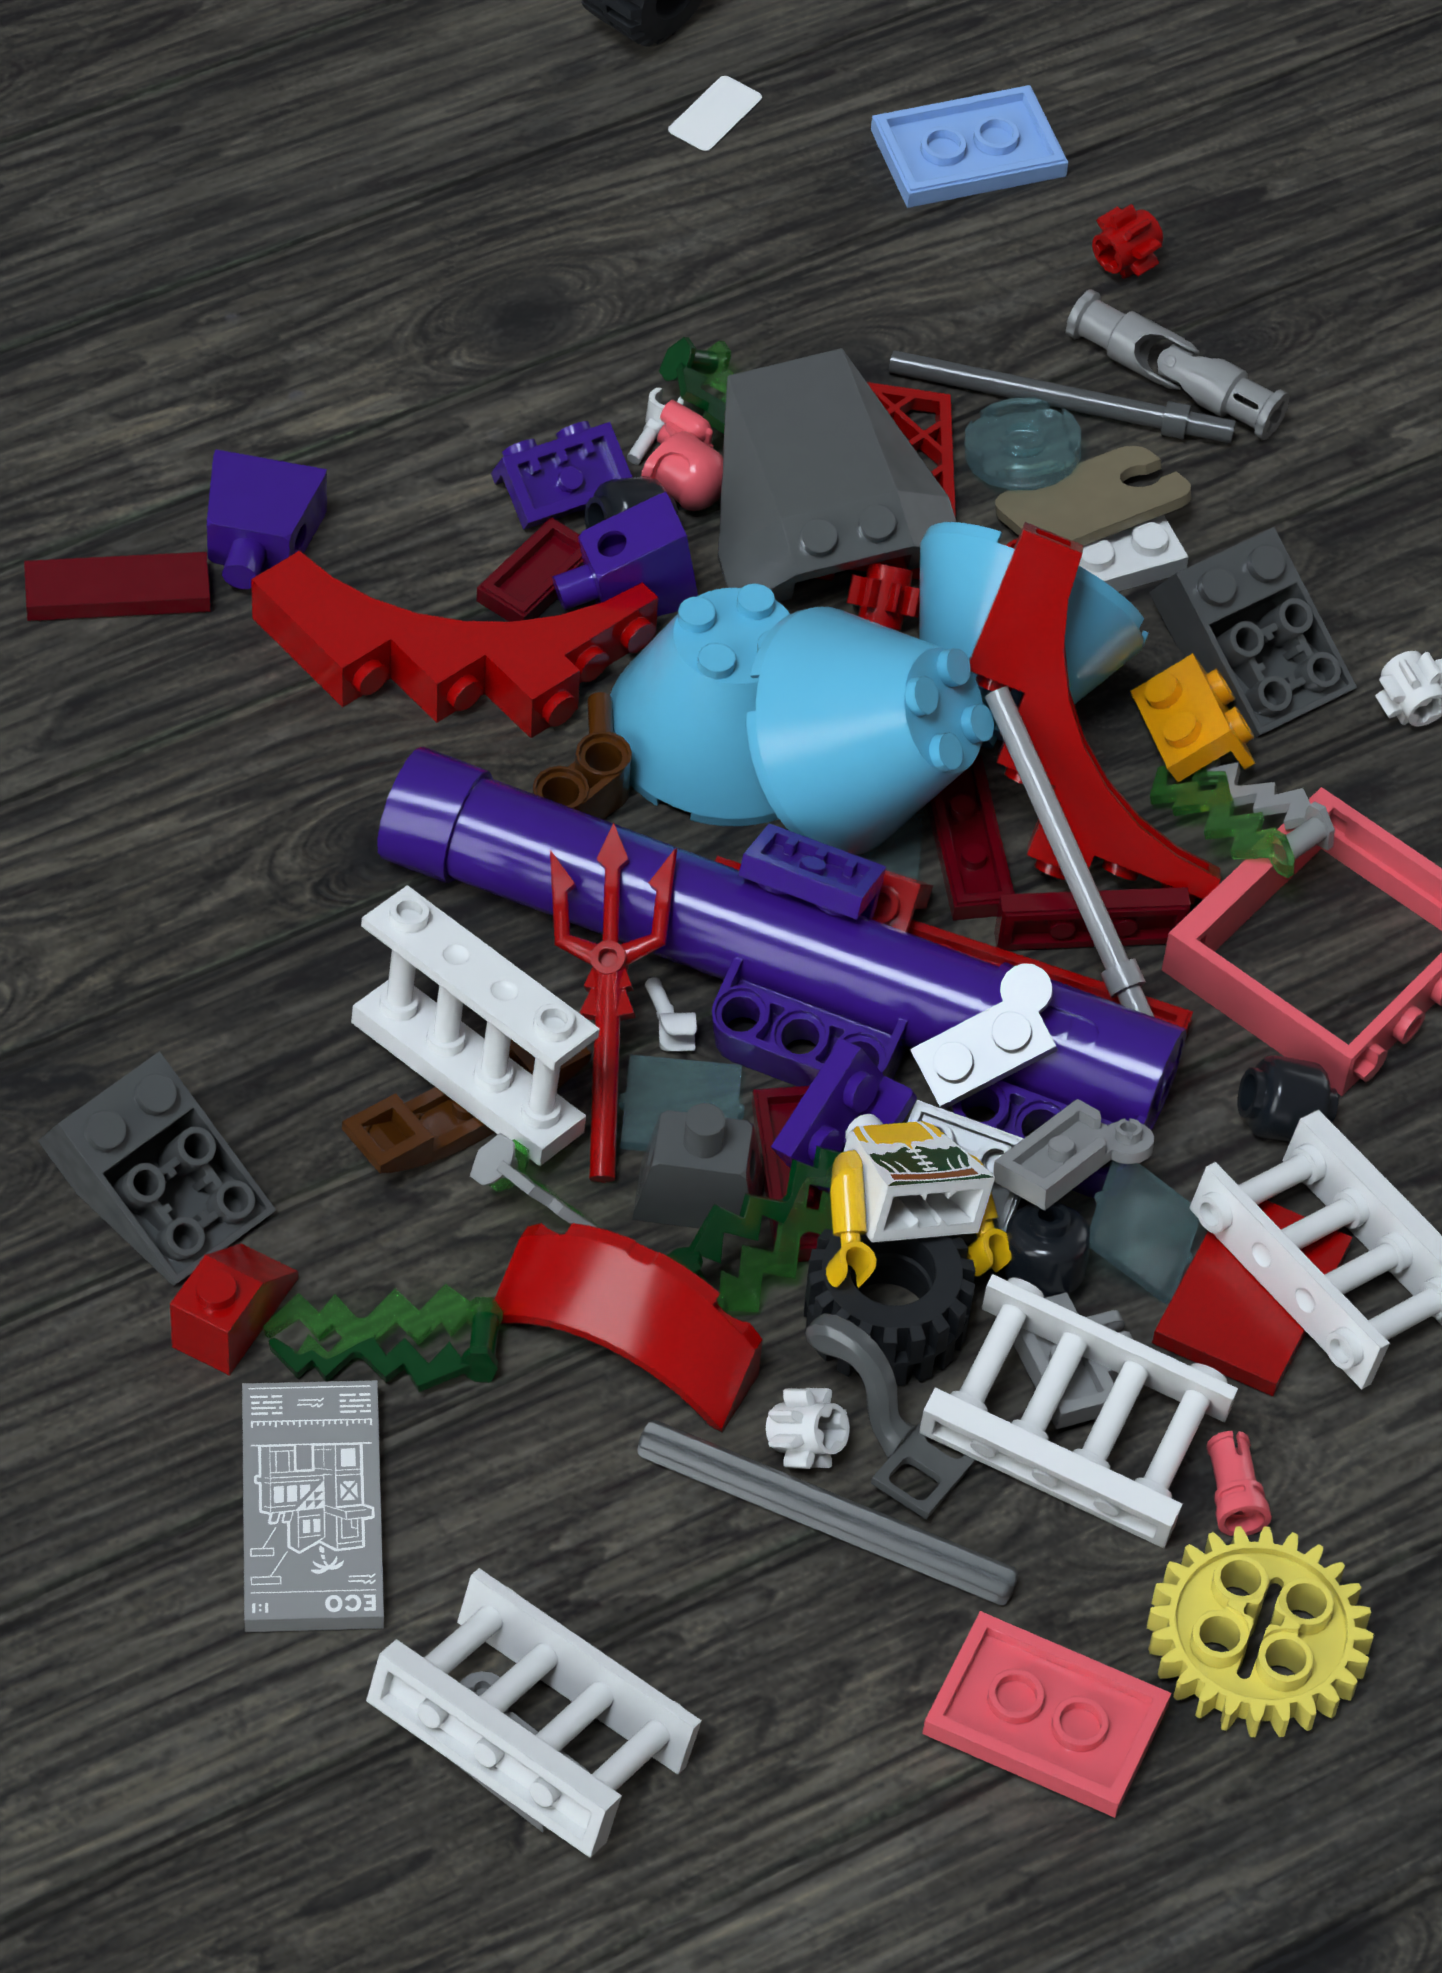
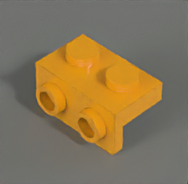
[1130,653,1255,782]

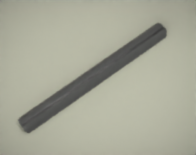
[638,1420,1018,1605]

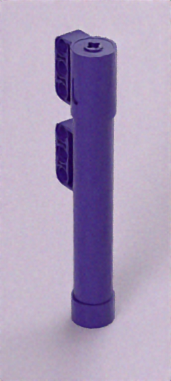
[377,746,1186,1199]

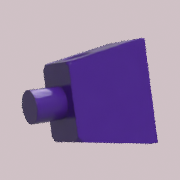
[207,449,327,589]
[552,492,698,617]

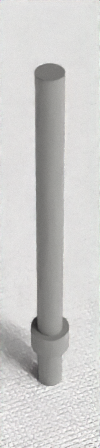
[985,687,1154,1017]

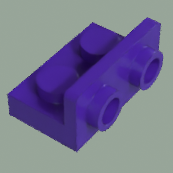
[491,421,632,530]
[738,823,887,920]
[771,1038,917,1194]

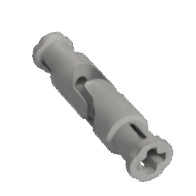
[1066,289,1290,440]

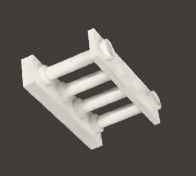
[351,885,600,1166]
[1189,1109,1442,1390]
[919,1274,1238,1548]
[366,1568,702,1858]

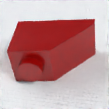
[170,1243,298,1376]

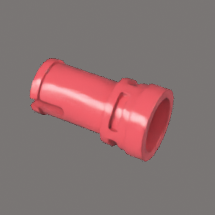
[1206,1431,1272,1536]

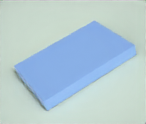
[871,85,1068,208]

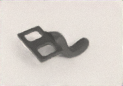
[805,1313,977,1520]

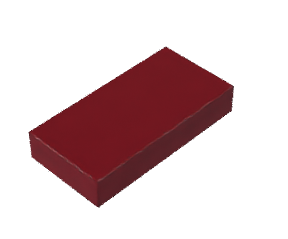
[476,517,584,622]

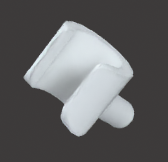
[627,387,684,465]
[645,977,697,1051]

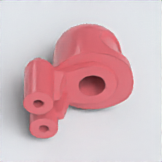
[641,400,723,511]

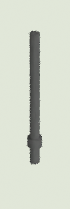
[889,350,1236,444]

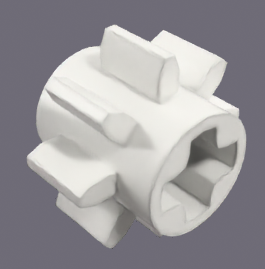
[1375,651,1442,726]
[766,1388,850,1469]

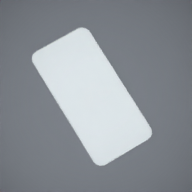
[668,76,762,151]

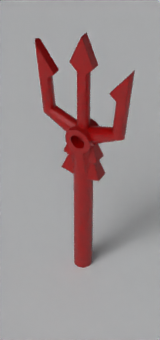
[550,822,678,1183]

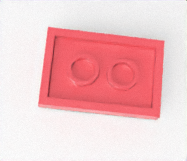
[922,1611,1171,1818]

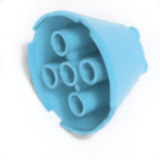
[919,522,1149,748]
[610,584,790,826]
[746,607,994,855]

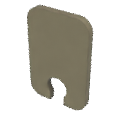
[995,446,1191,546]

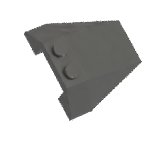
[718,348,956,602]

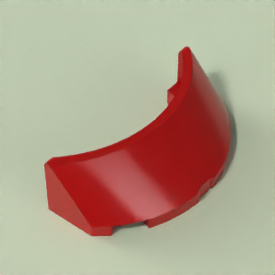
[489,1223,763,1432]

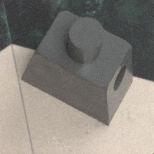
[632,1103,764,1229]

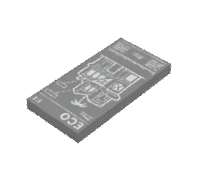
[242,1380,384,1632]

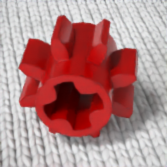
[1092,204,1163,279]
[847,563,920,630]

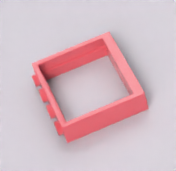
[1162,787,1442,1096]

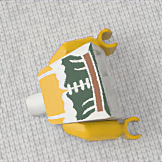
[826,1114,1012,1288]

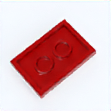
[1152,1200,1353,1396]

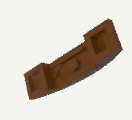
[342,1039,591,1174]

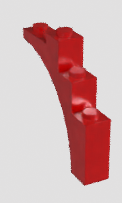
[969,522,1221,904]
[251,551,658,738]

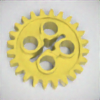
[1147,1526,1373,1737]

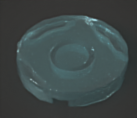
[965,398,1081,490]

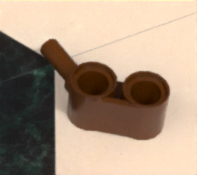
[532,692,632,820]

